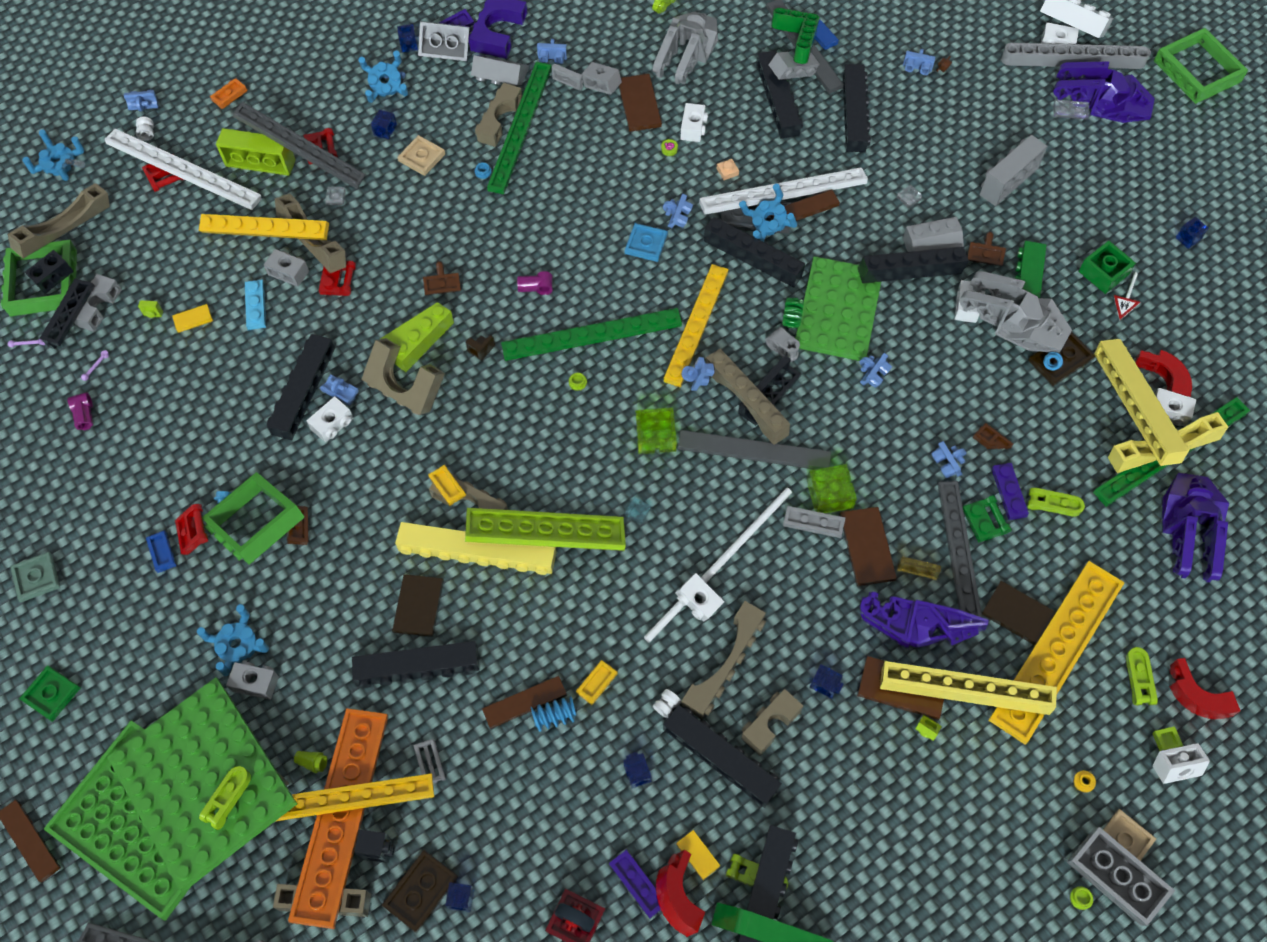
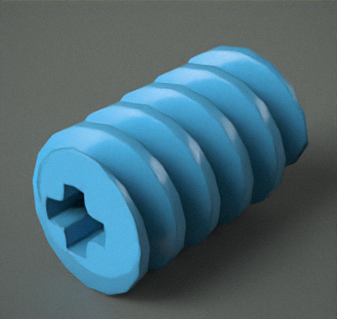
[531,696,576,732]

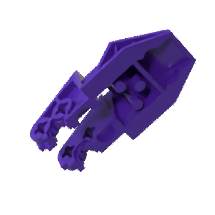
[1053,61,1155,123]
[1162,473,1229,583]
[860,591,989,649]

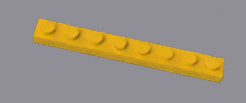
[198,214,329,240]
[664,264,729,387]
[276,773,434,821]

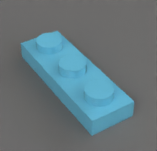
[245,280,266,330]

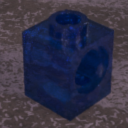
[397,24,418,52]
[371,109,397,139]
[1176,217,1208,249]
[809,664,844,699]
[623,752,652,789]
[445,882,475,912]

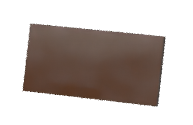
[618,74,662,132]
[839,507,897,586]
[857,656,944,720]

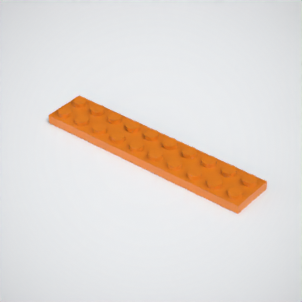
[288,708,388,929]

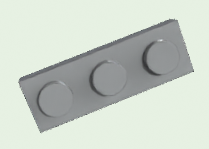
[783,506,845,538]

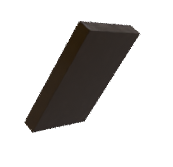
[1028,332,1096,386]
[392,574,444,637]
[982,581,1055,645]
[382,850,459,933]

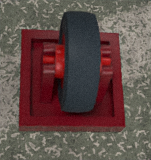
[545,889,606,942]

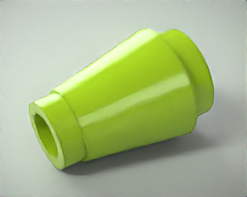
[294,751,328,773]

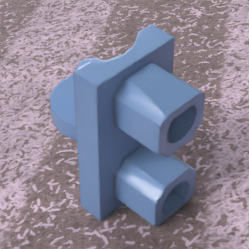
[537,39,567,64]
[903,49,935,75]
[123,90,159,112]
[663,193,693,228]
[860,353,892,388]
[681,357,714,391]
[320,374,359,405]
[931,441,966,478]

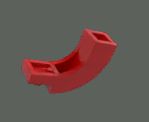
[1135,350,1192,397]
[1169,658,1241,719]
[656,849,705,937]

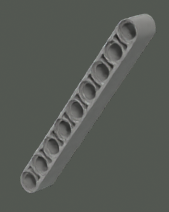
[1001,43,1151,69]

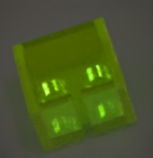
[635,407,677,454]
[807,464,857,513]

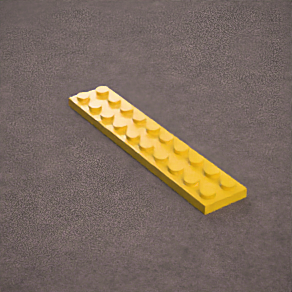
[988,561,1125,745]

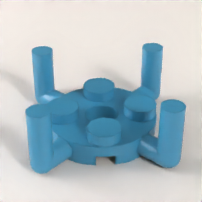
[358,50,408,103]
[22,130,85,181]
[739,184,797,242]
[197,604,269,676]

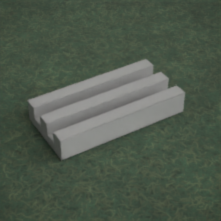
[552,63,583,91]
[413,738,446,784]

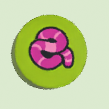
[661,139,678,156]

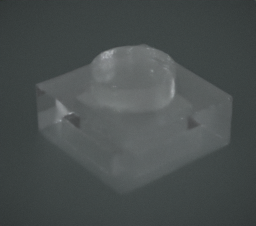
[897,185,922,208]
[325,187,346,205]

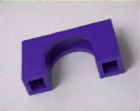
[468,0,528,59]

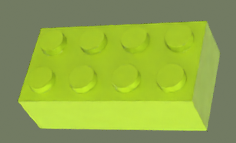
[216,128,296,176]

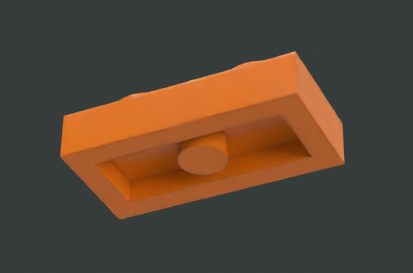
[210,78,248,109]

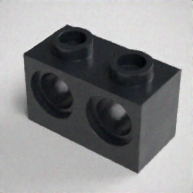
[24,250,74,294]
[355,830,395,863]

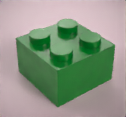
[1078,241,1136,294]

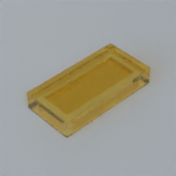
[897,557,941,580]

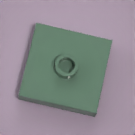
[10,551,61,602]

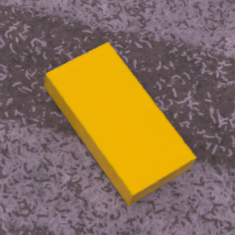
[172,304,213,333]
[428,464,466,506]
[576,660,618,705]
[676,830,720,880]

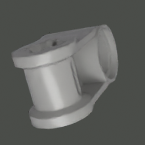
[765,327,800,362]

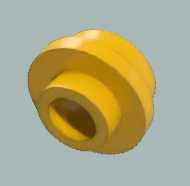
[1073,770,1096,793]

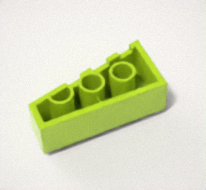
[380,302,454,372]

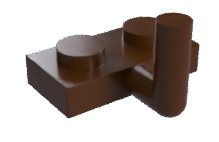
[967,232,1006,266]
[423,261,461,296]
[287,506,309,545]

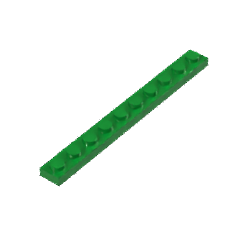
[487,62,552,194]
[501,308,682,361]
[1093,397,1250,507]

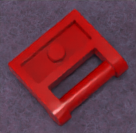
[303,128,338,165]
[142,154,184,192]
[319,261,356,296]
[175,504,208,555]

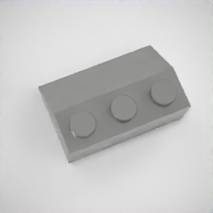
[418,21,469,61]
[471,55,529,86]
[903,217,964,252]

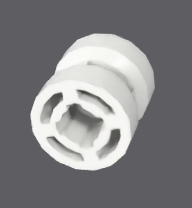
[136,117,154,141]
[653,689,681,719]

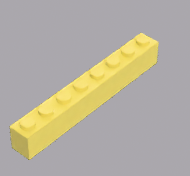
[1094,339,1189,466]
[395,522,557,575]
[880,661,1057,715]

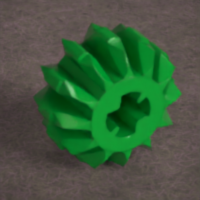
[782,298,804,328]

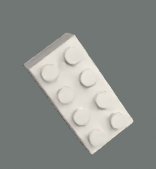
[1040,0,1113,38]

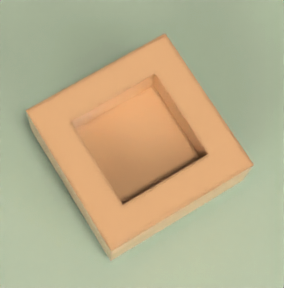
[716,159,739,180]

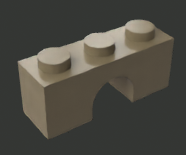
[741,689,804,756]

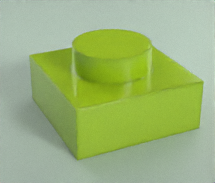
[138,300,163,318]
[915,715,942,741]
[1152,726,1183,751]

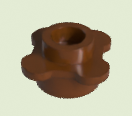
[937,56,952,73]

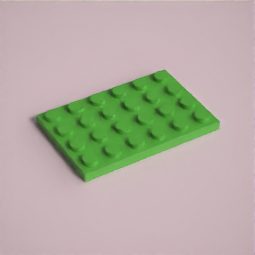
[794,256,881,361]

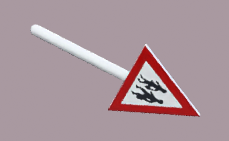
[1113,272,1141,321]

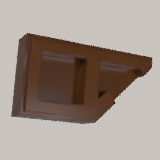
[973,423,1014,449]

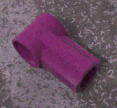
[517,271,553,295]
[67,392,93,430]

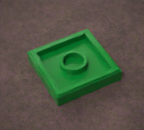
[19,665,81,722]

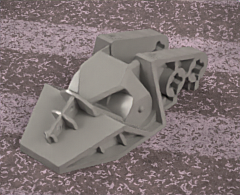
[653,12,718,84]
[959,271,1072,353]

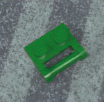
[963,495,1012,543]

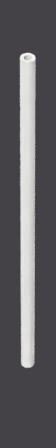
[644,488,792,643]

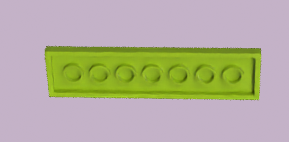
[465,508,626,551]

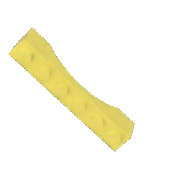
[1108,412,1228,473]

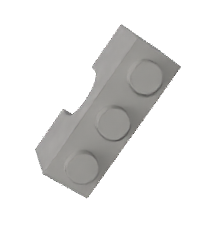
[769,52,820,80]
[74,274,122,332]

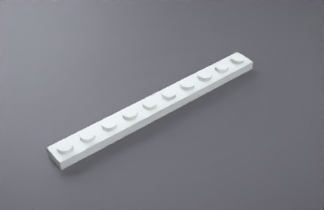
[105,129,262,210]
[699,167,868,215]

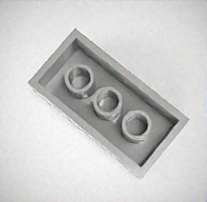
[980,135,1048,207]
[1067,827,1175,926]

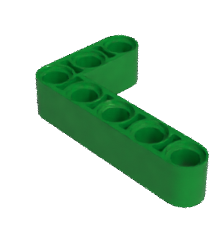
[771,8,819,64]
[711,902,834,942]

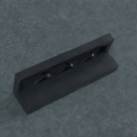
[39,278,95,349]
[738,355,801,426]

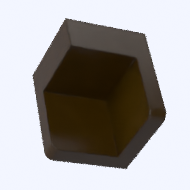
[465,335,495,361]

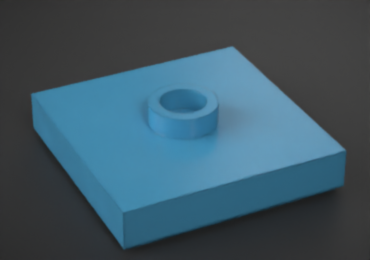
[625,223,668,262]

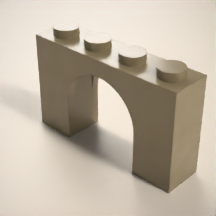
[361,338,445,415]

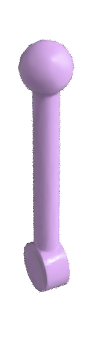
[8,339,45,347]
[81,350,109,381]

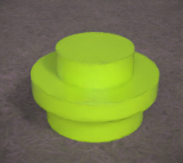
[569,373,587,391]
[1070,886,1093,910]

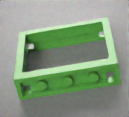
[1154,28,1248,104]
[1,240,77,317]
[202,472,304,565]

